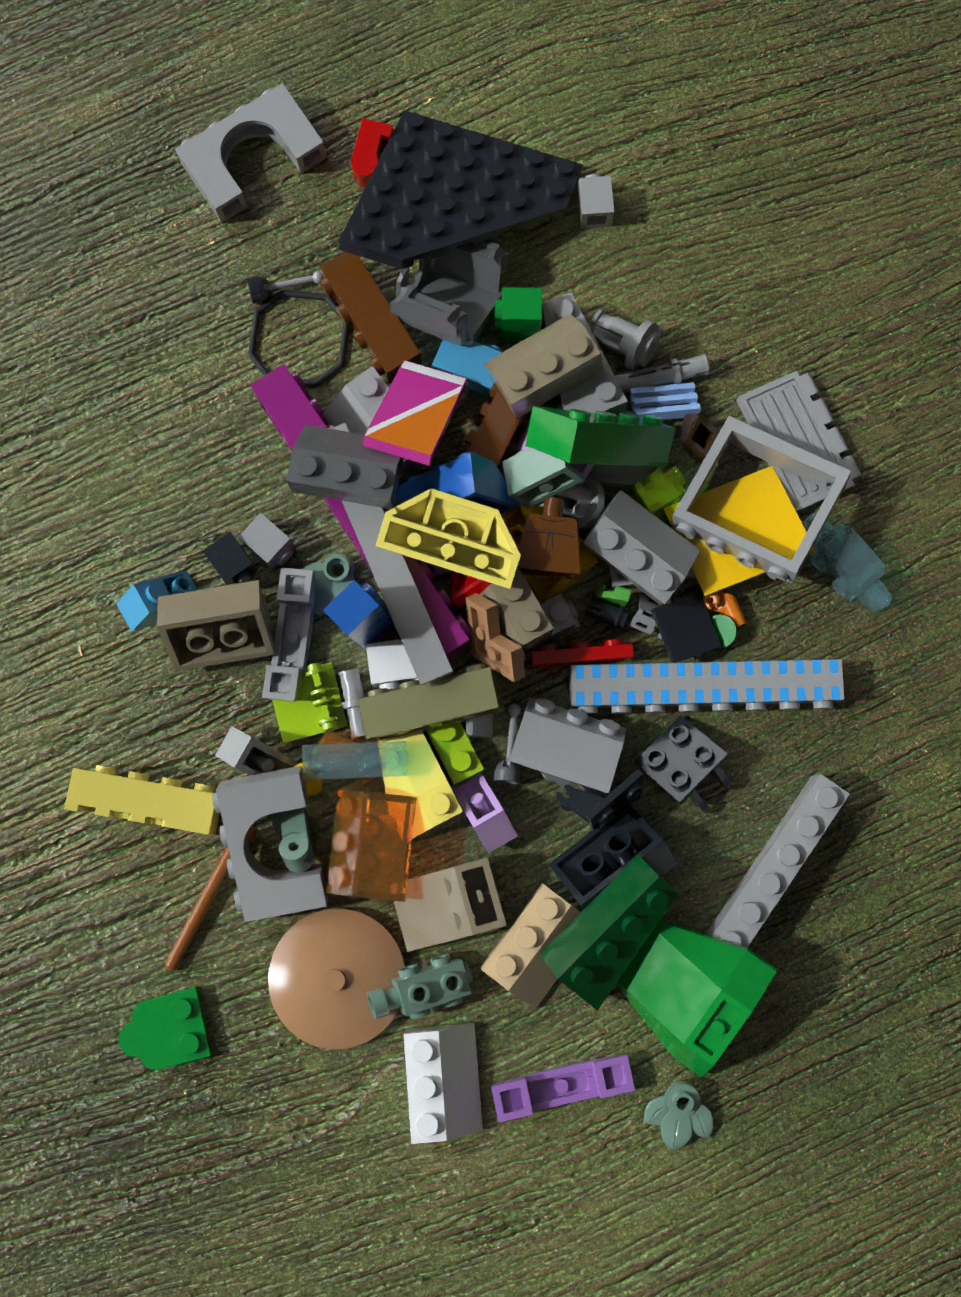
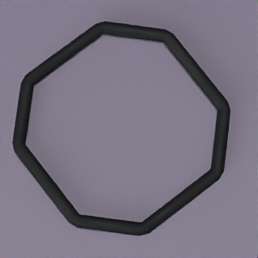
[248,290,349,387]

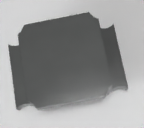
[391,241,509,346]

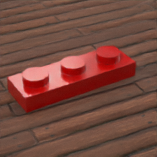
[530,639,634,669]

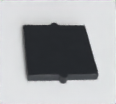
[651,593,722,663]

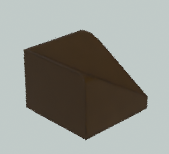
[680,413,720,459]

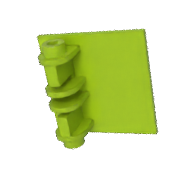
[272,662,348,744]

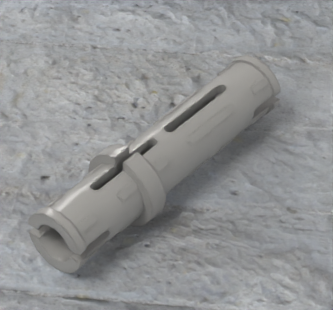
[615,354,709,394]

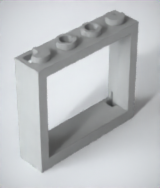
[672,416,851,584]

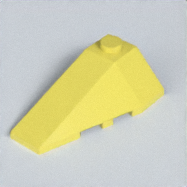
[378,731,464,844]

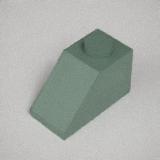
[503,447,584,509]

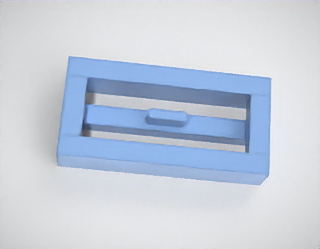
[629,382,701,420]

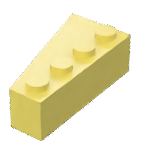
[64,765,220,835]

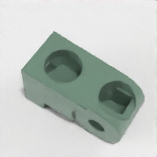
[270,807,314,873]

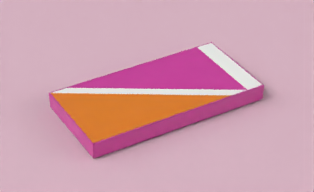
[363,360,467,465]

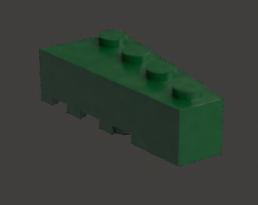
[540,854,678,1011]

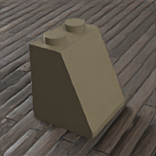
[460,569,554,670]

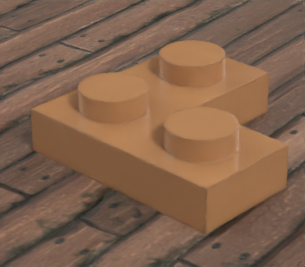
[465,593,525,682]

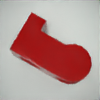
[351,118,394,188]

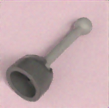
[494,703,521,785]

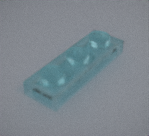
[302,741,408,781]

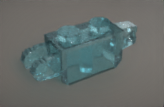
[802,512,892,613]

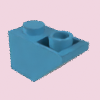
[116,570,197,632]

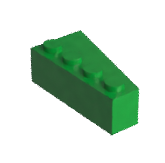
[525,406,675,467]

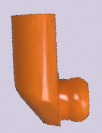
[703,590,747,627]

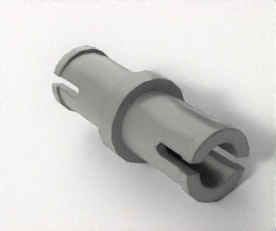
[338,669,365,739]

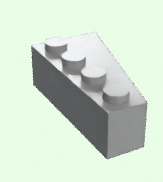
[541,292,628,416]

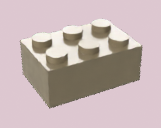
[157,580,275,671]

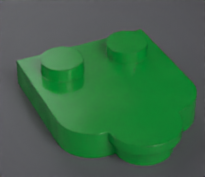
[118,986,213,1070]

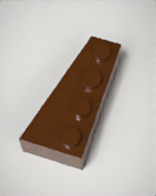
[456,383,532,478]

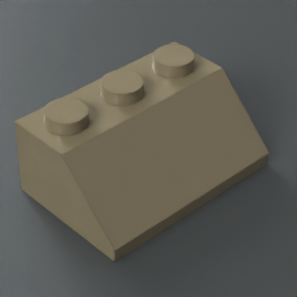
[484,314,603,419]

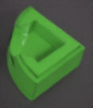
[594,585,631,607]

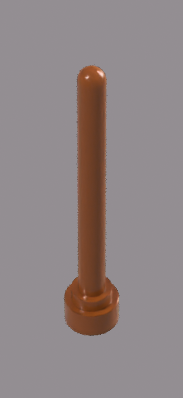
[165,825,258,971]

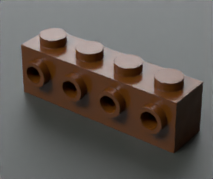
[319,252,422,384]

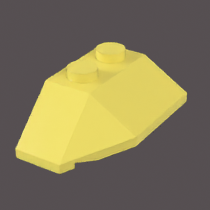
[375,488,521,589]

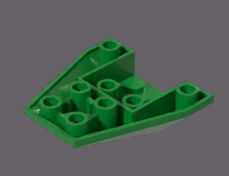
[616,920,778,1077]

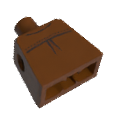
[516,497,580,580]

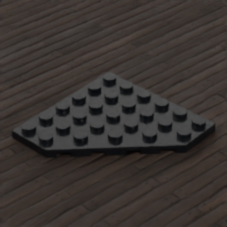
[339,110,583,269]

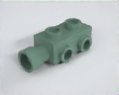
[367,953,473,1020]

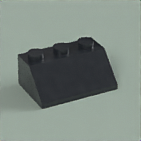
[548,804,678,910]

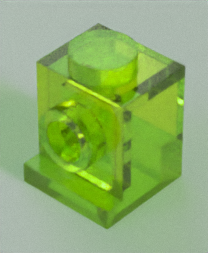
[631,466,686,513]

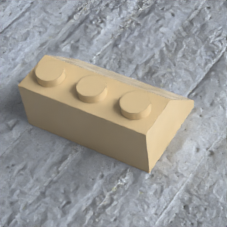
[481,883,581,1008]

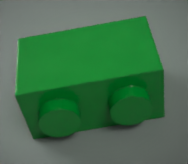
[495,287,542,344]

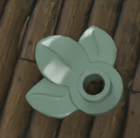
[304,554,355,616]
[644,1081,713,1150]

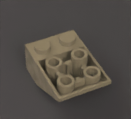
[389,857,507,952]

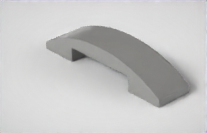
[262,568,315,702]

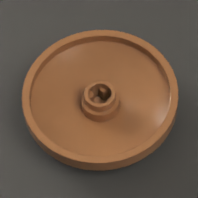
[268,908,406,1050]

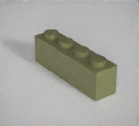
[358,664,505,742]

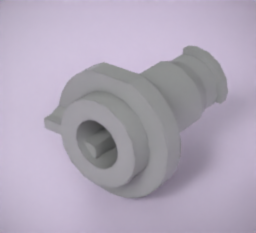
[591,309,664,371]
[536,477,605,530]

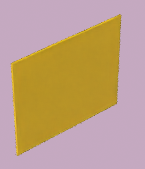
[664,466,817,596]

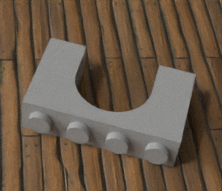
[175,83,327,223]
[212,766,329,922]

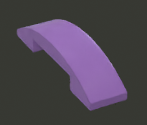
[491,1054,635,1122]

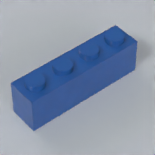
[323,580,394,651]

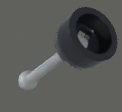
[247,271,323,304]

